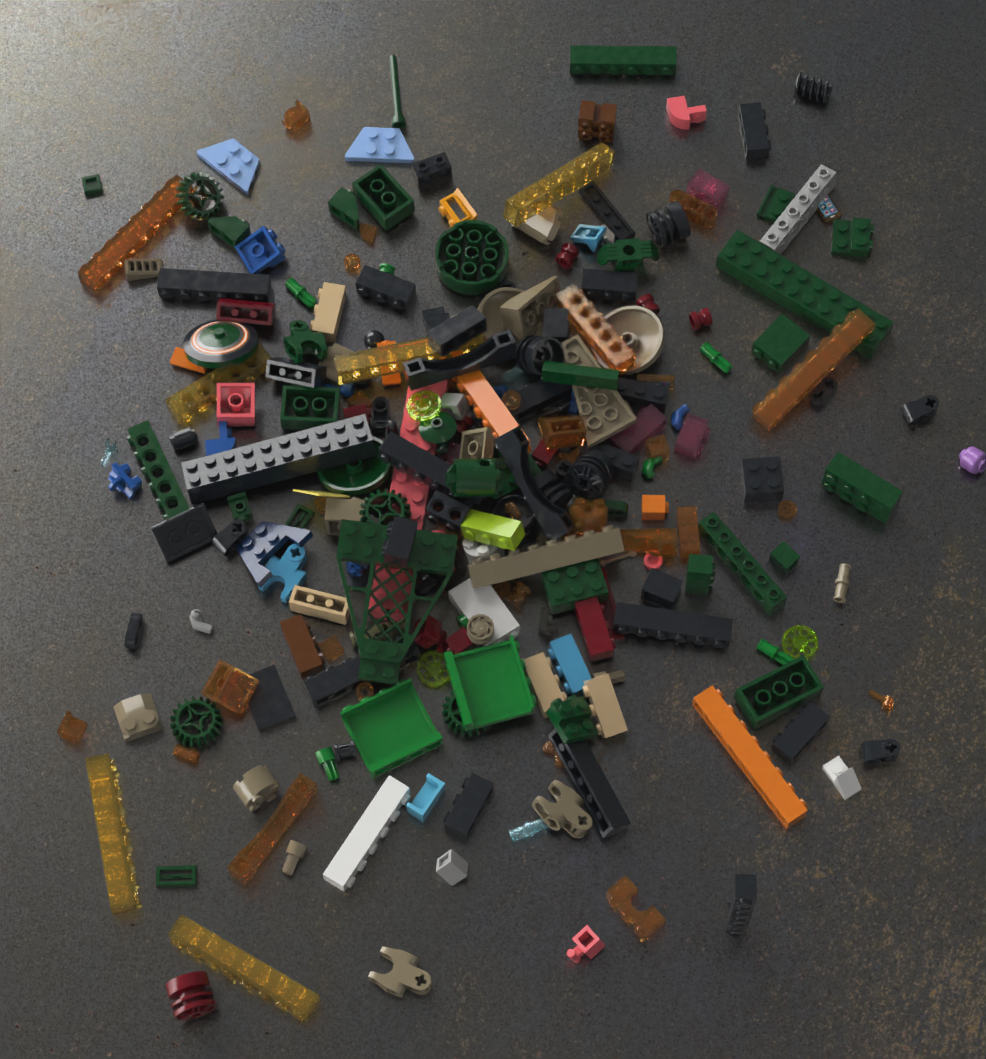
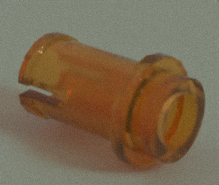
[173,744,200,763]

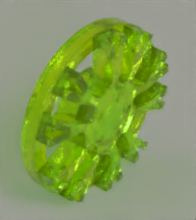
[406,390,442,422]
[781,625,818,660]
[416,651,450,687]

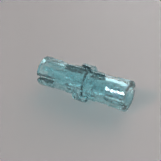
[508,818,550,843]

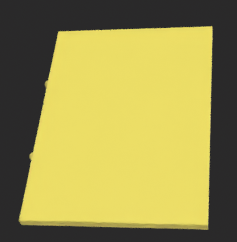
[293,489,350,498]

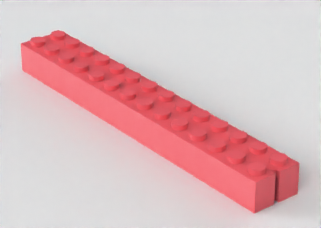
[368,379,449,621]

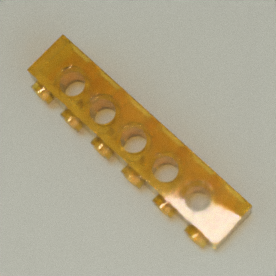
[165,343,271,424]

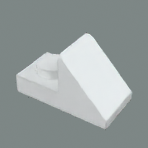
[822,756,861,800]

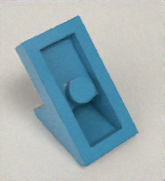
[570,224,607,253]

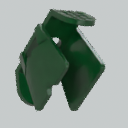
[597,238,660,275]

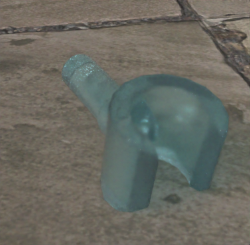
[100,438,117,466]

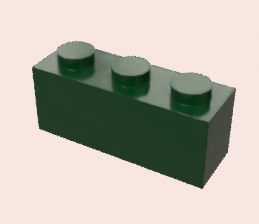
[685,554,716,596]

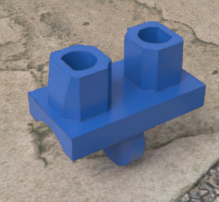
[108,462,142,499]

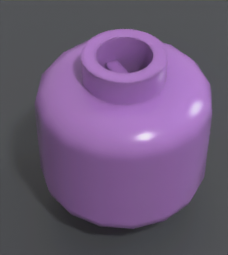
[959,446,986,474]

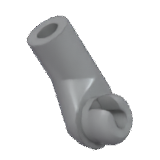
[601,224,615,246]
[189,609,213,634]

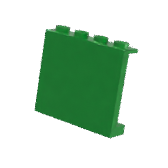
[444,635,537,731]
[340,678,443,779]

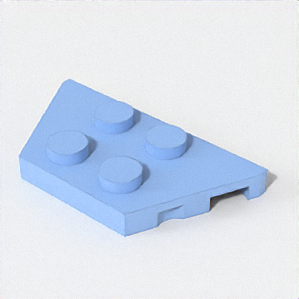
[345,127,414,163]
[197,138,260,195]

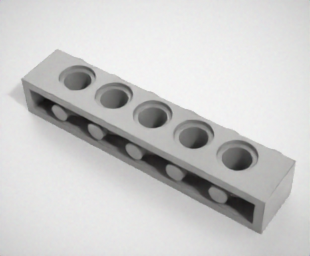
[759,164,837,255]

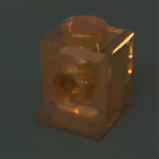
[282,100,311,133]

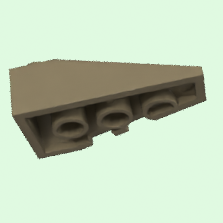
[500,276,561,340]

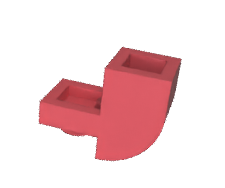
[666,96,706,130]

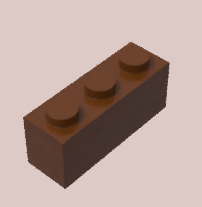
[279,614,325,679]

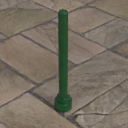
[389,55,406,129]

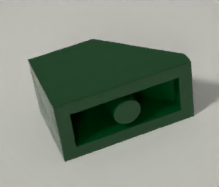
[328,187,360,230]
[208,216,251,249]

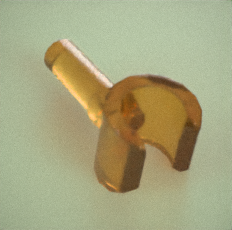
[868,689,894,710]

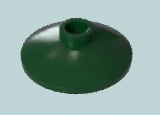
[419,412,457,445]

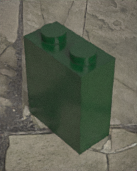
[751,314,810,373]

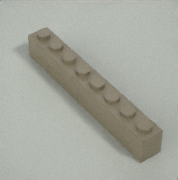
[467,525,625,589]

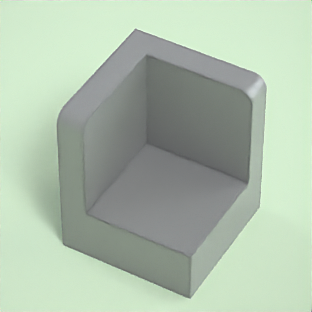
[437,393,469,420]
[436,849,468,886]

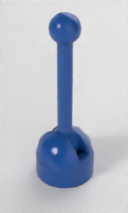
[320,382,355,398]

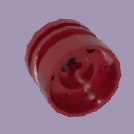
[165,971,217,1021]

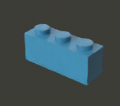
[547,634,591,698]

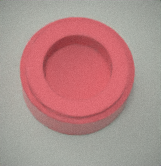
[643,552,663,571]

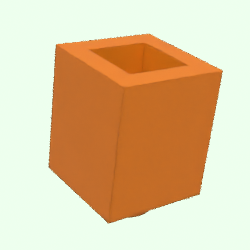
[641,495,669,520]

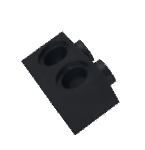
[411,152,452,189]
[425,491,470,534]

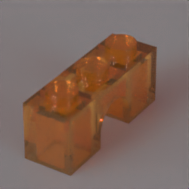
[606,875,666,941]

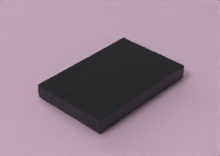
[150,502,218,563]
[238,665,296,732]

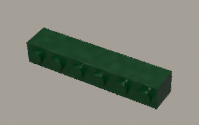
[570,45,677,75]

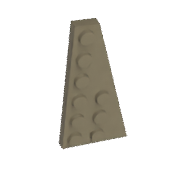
[562,334,637,449]

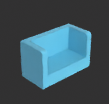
[406,773,446,823]

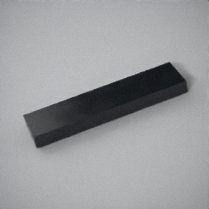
[578,181,635,240]

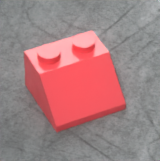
[217,383,255,426]

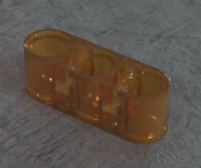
[669,190,718,229]
[676,506,700,559]

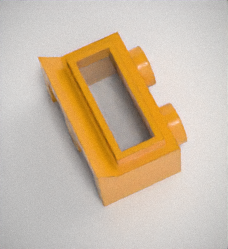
[438,188,477,227]

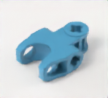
[258,544,308,604]

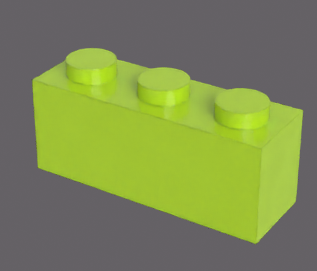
[460,509,525,551]

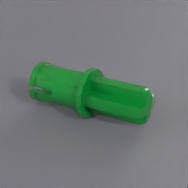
[285,277,317,308]
[700,342,733,373]
[756,638,794,665]

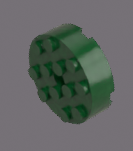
[435,220,509,295]

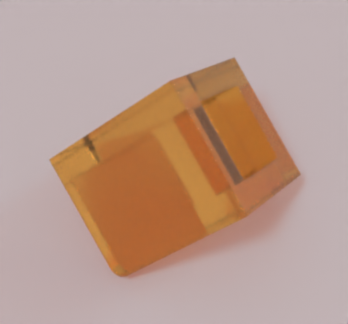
[645,434,670,460]
[57,711,88,744]

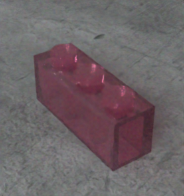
[610,403,667,454]

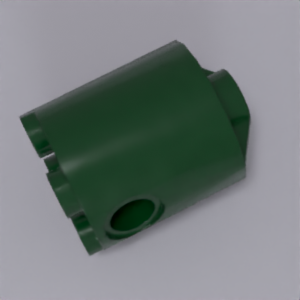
[446,458,500,497]

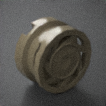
[467,614,494,645]

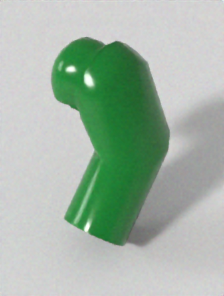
[642,453,663,479]

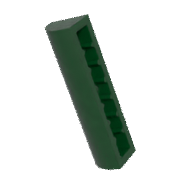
[542,361,620,391]

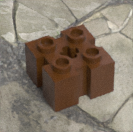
[578,100,617,142]

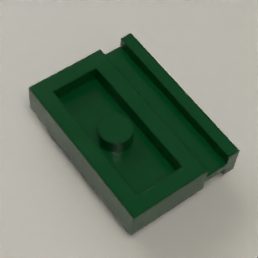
[757,184,795,223]

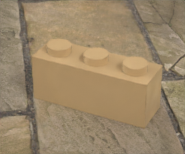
[310,282,347,342]
[289,585,351,625]
[523,652,567,718]
[582,674,628,738]

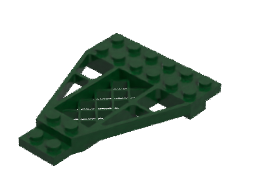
[336,519,458,685]

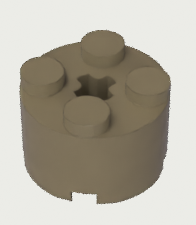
[233,765,280,812]

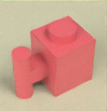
[567,925,606,963]

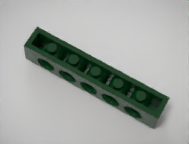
[126,420,190,520]
[697,511,787,616]

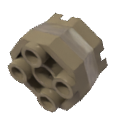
[508,190,563,245]

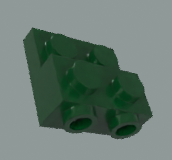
[831,217,874,258]
[546,695,598,744]

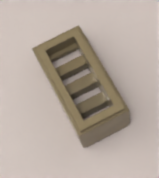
[124,258,163,281]

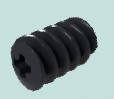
[794,72,834,104]

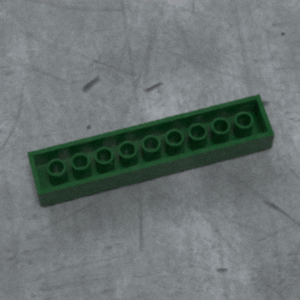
[716,229,894,360]

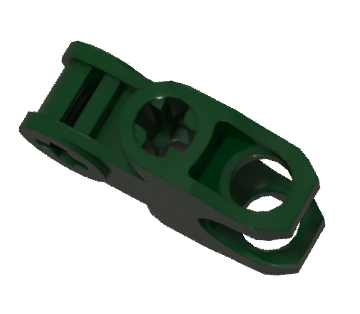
[284,320,327,363]

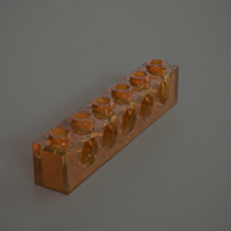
[555,284,636,375]

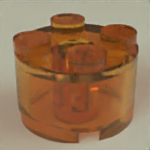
[569,498,608,537]

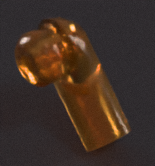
[542,741,564,767]

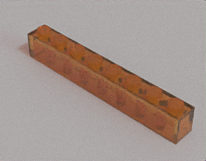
[78,174,194,294]
[752,308,874,432]

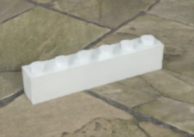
[323,775,411,892]

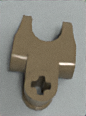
[532,780,592,839]
[368,946,432,997]

